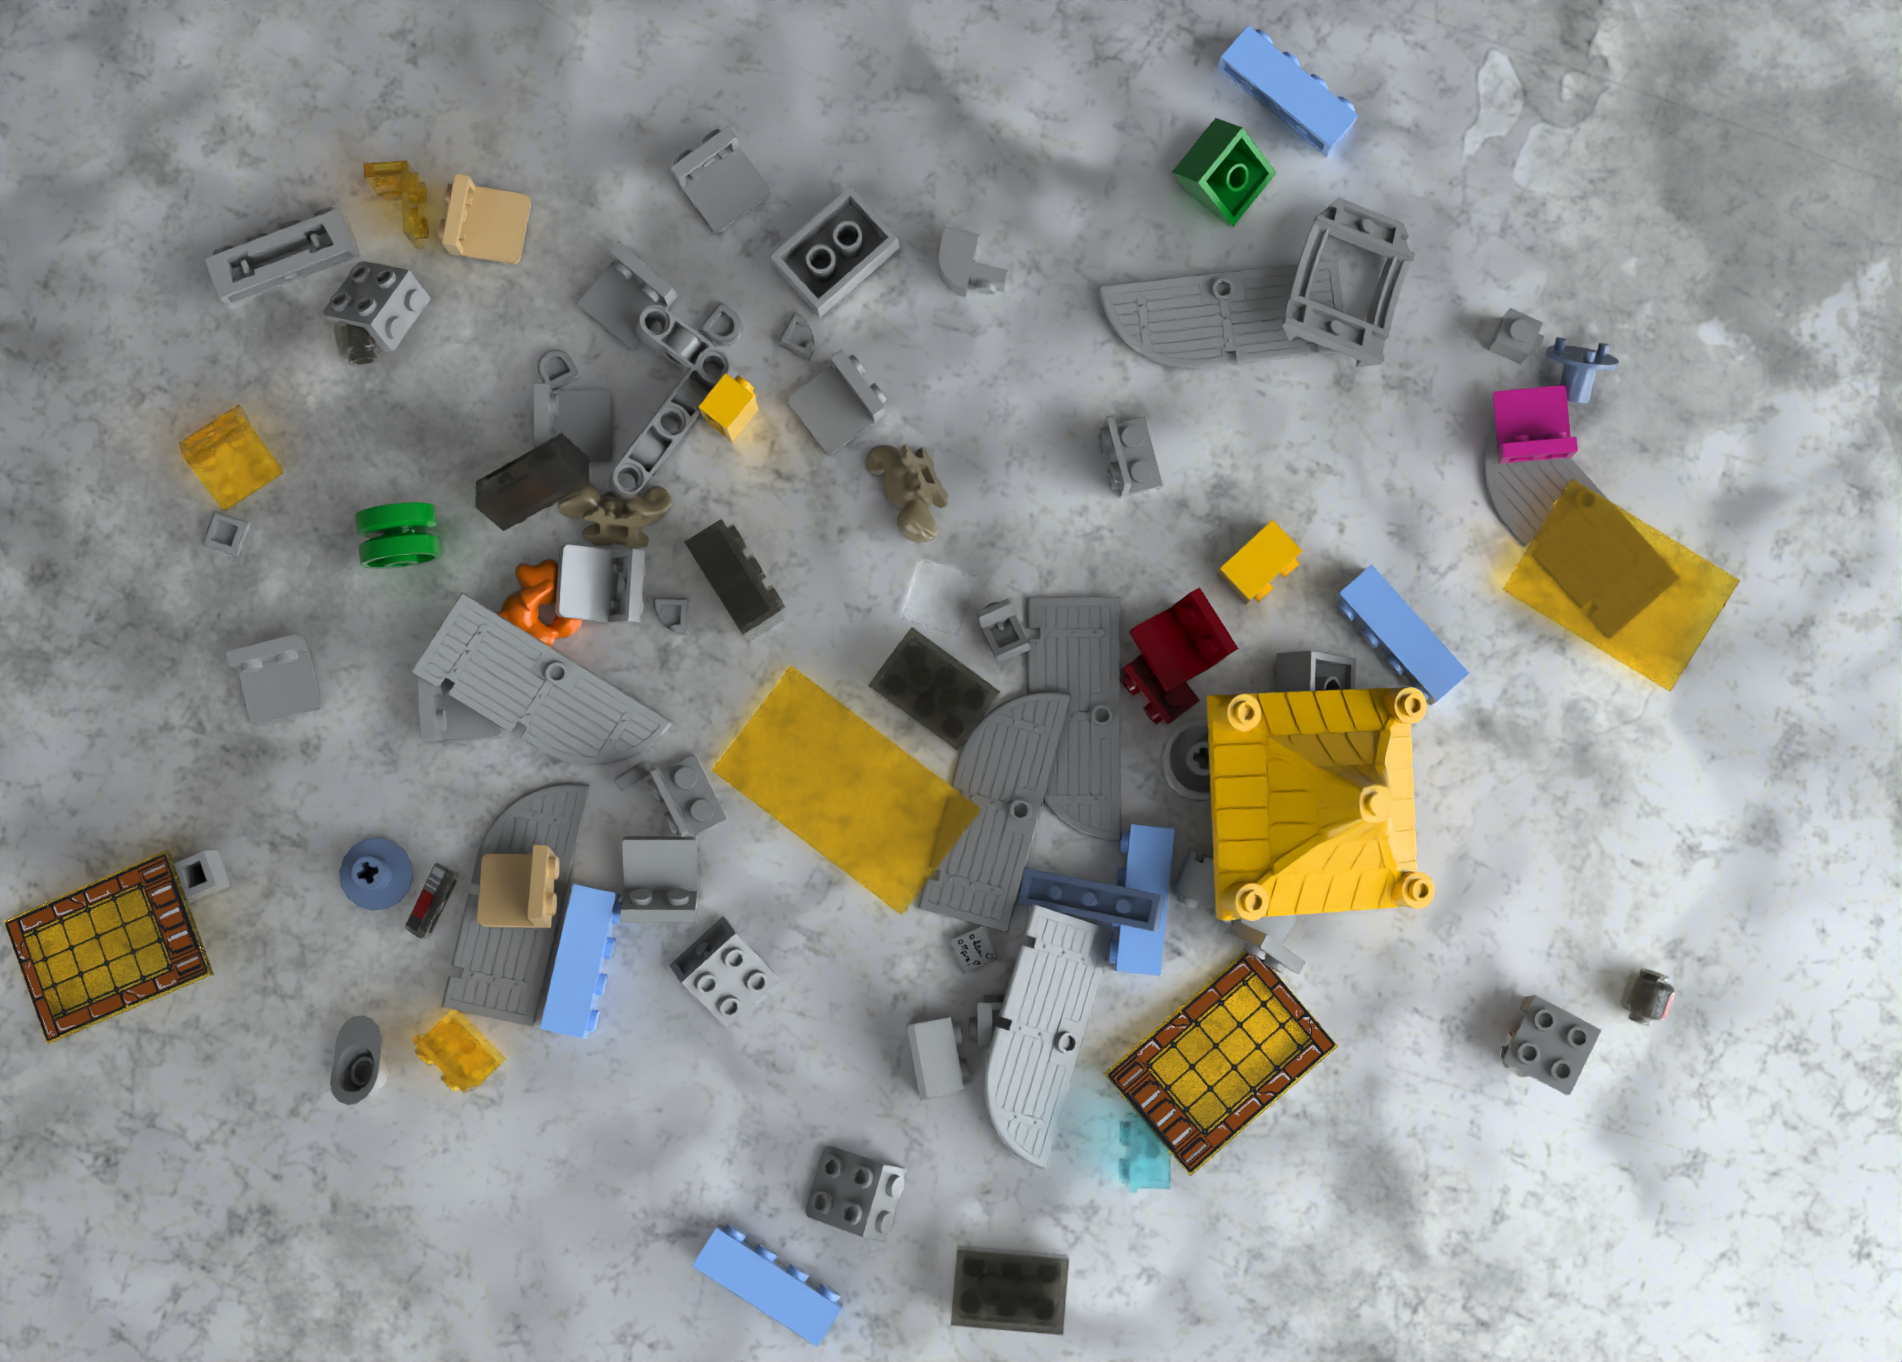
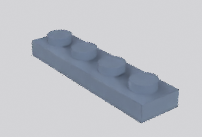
[1018,868,1165,932]

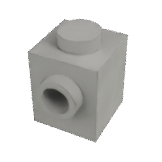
[1488,308,1544,364]

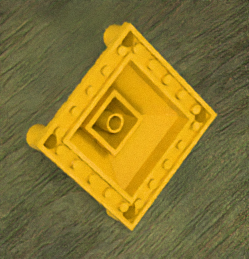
[1207,687,1435,921]

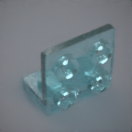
[1118,1113,1171,1193]

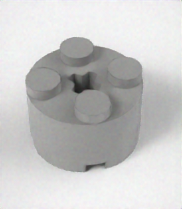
[1173,849,1233,924]

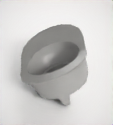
[330,1015,390,1105]

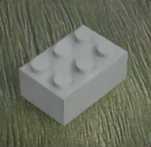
[770,185,899,319]

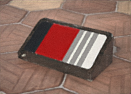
[405,863,460,939]

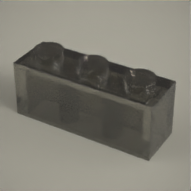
[475,433,590,531]

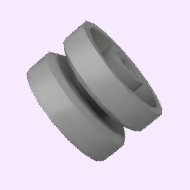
[1160,718,1211,802]

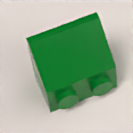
[1172,118,1277,227]

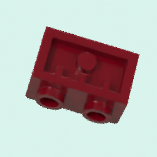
[1120,654,1200,728]

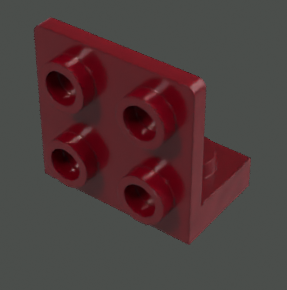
[1129,587,1239,692]

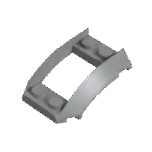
[1282,198,1415,368]

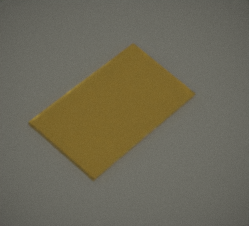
[712,665,981,915]

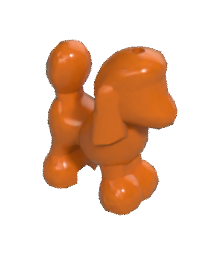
[496,558,582,646]

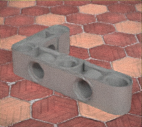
[608,305,730,500]

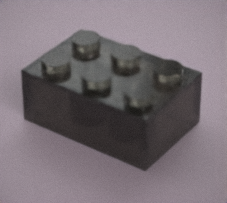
[684,519,786,643]
[868,627,1000,754]
[951,1245,1069,1335]

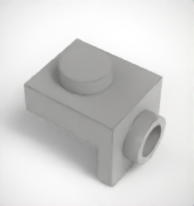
[976,599,1031,664]
[969,995,1005,1047]

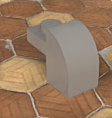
[939,226,1008,298]
[171,850,231,905]

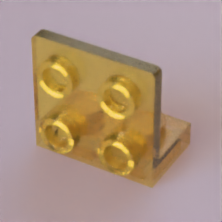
[363,161,429,249]
[179,404,283,511]
[412,1009,507,1093]

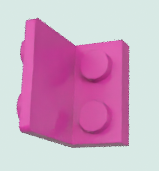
[1492,385,1578,464]

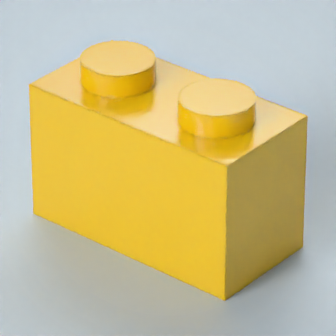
[698,373,759,443]
[1217,519,1302,604]

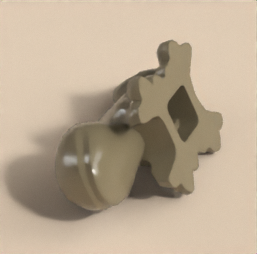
[865,444,948,544]
[558,482,672,549]

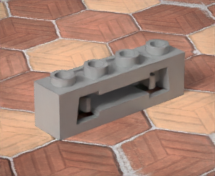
[204,207,361,306]

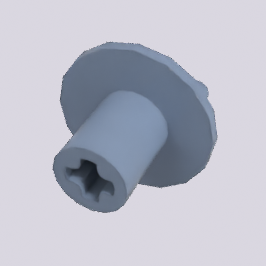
[1546,337,1619,403]
[339,838,413,911]

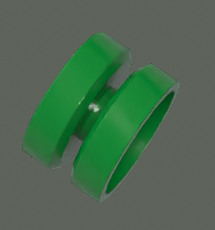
[355,502,441,569]

